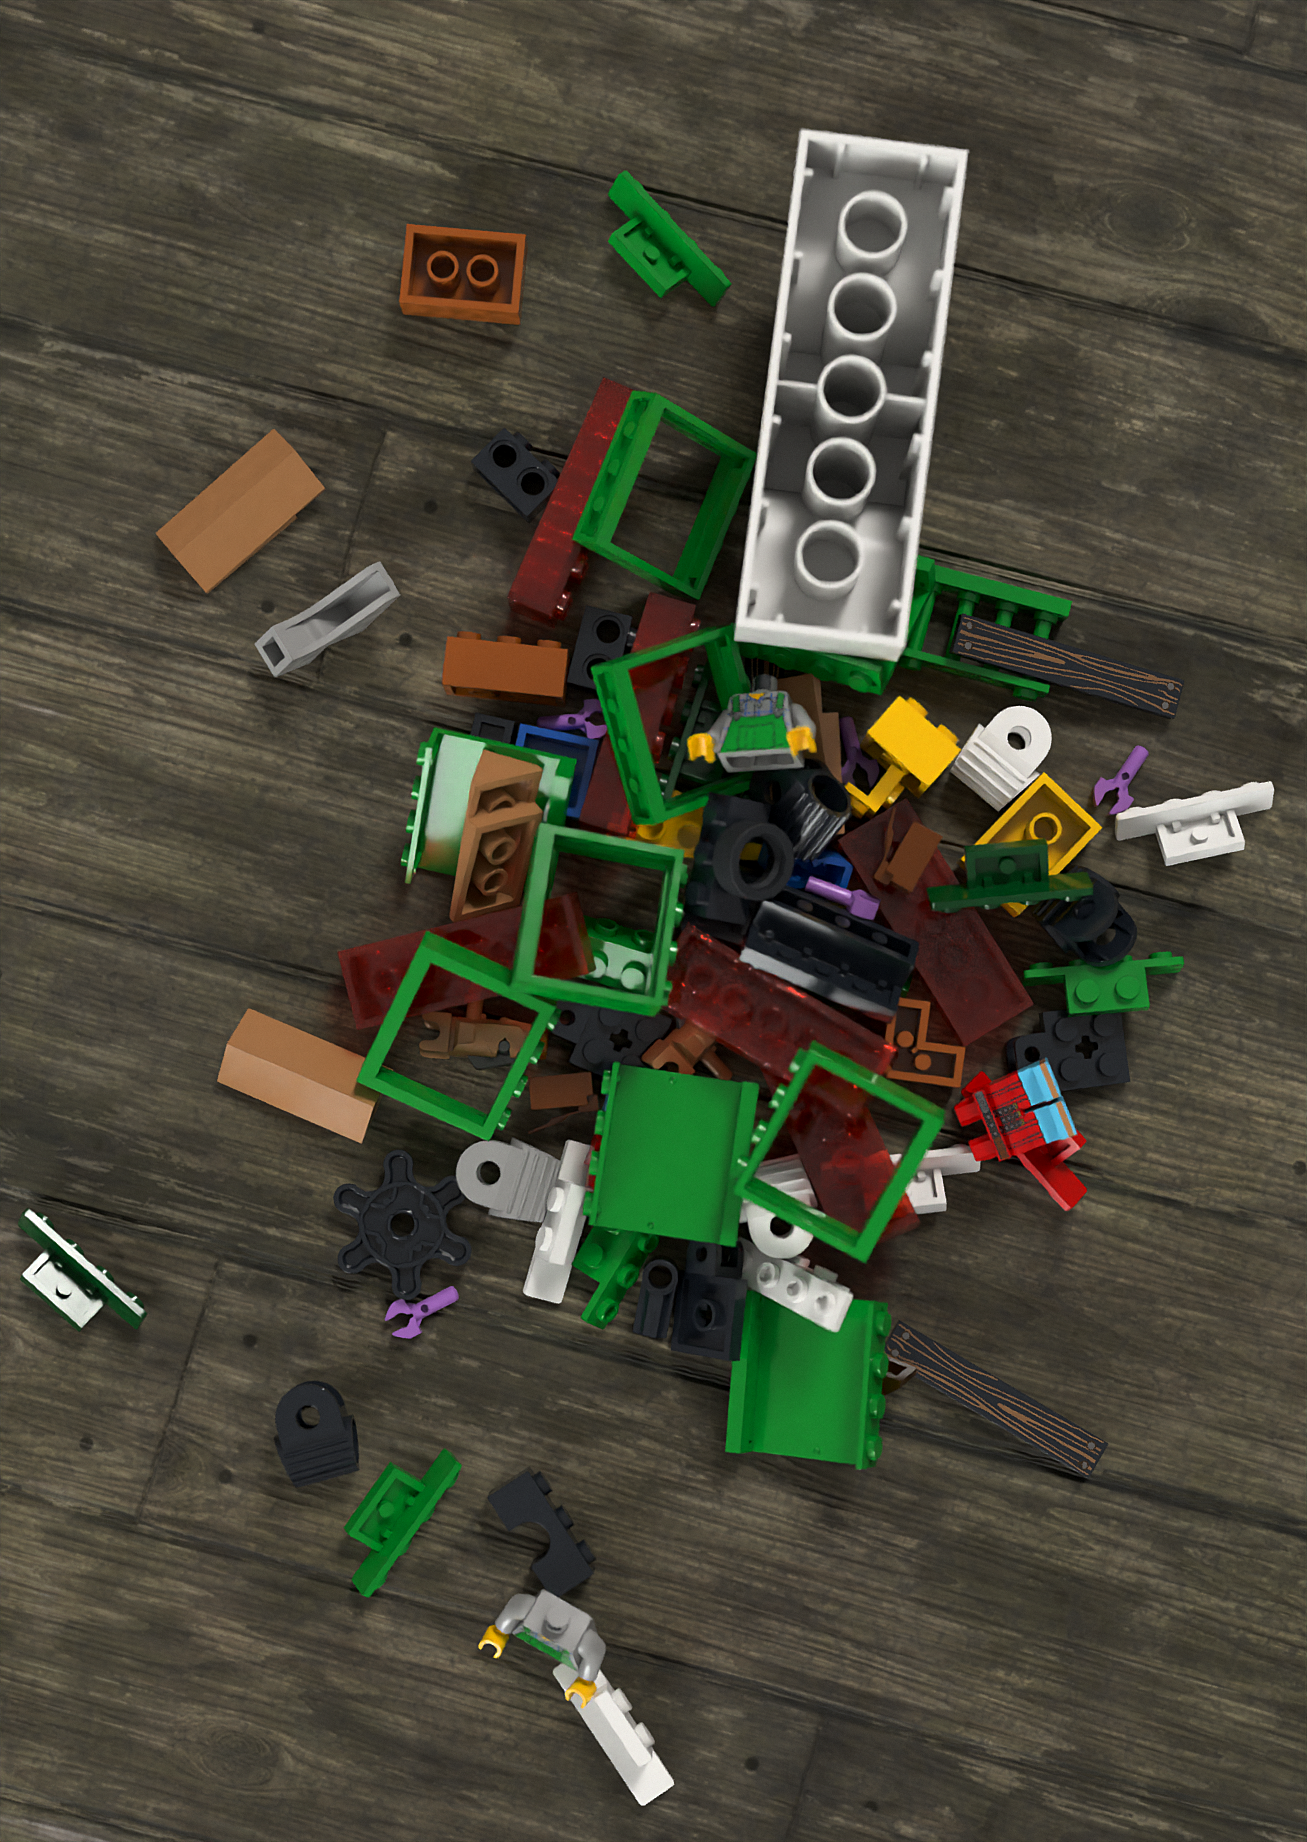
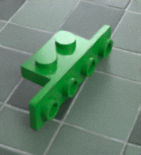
[608,170,731,307]
[543,906,703,996]
[1020,952,1184,1017]
[571,1225,660,1329]
[343,1448,462,1598]

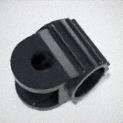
[749,758,854,862]
[1030,865,1137,967]
[274,1380,360,1488]

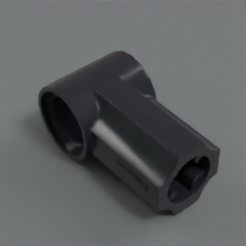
[632,1255,679,1338]

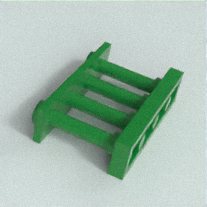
[898,565,1072,702]

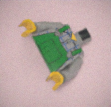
[688,675,817,772]
[479,1590,606,1708]

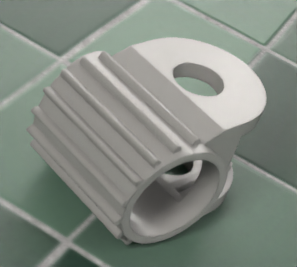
[456,1137,562,1223]

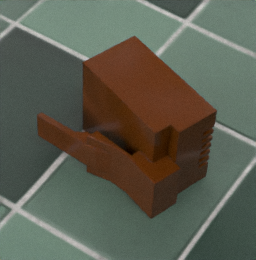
[872,806,943,895]
[528,1072,599,1134]

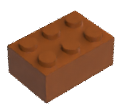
[399,224,528,325]
[442,631,570,708]

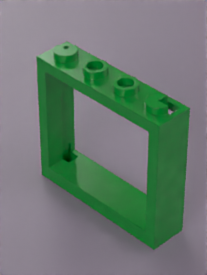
[572,390,758,600]
[591,624,754,825]
[509,823,688,1017]
[356,931,562,1142]
[731,1040,945,1262]

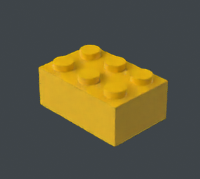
[860,696,961,799]
[956,772,1103,917]

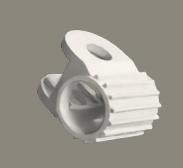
[950,706,1052,812]
[739,1154,818,1259]

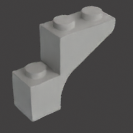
[255,561,400,677]

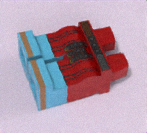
[954,1057,1077,1162]

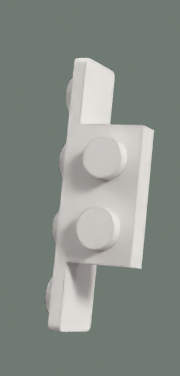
[1115,781,1274,866]
[523,1140,594,1303]
[820,1144,981,1218]
[727,1237,852,1332]
[553,1663,674,1806]

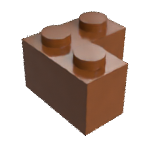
[877,998,966,1088]

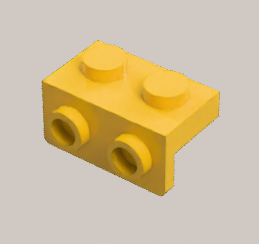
[845,764,905,820]

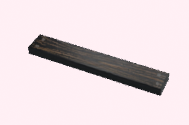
[949,614,1185,719]
[884,1320,1108,1479]

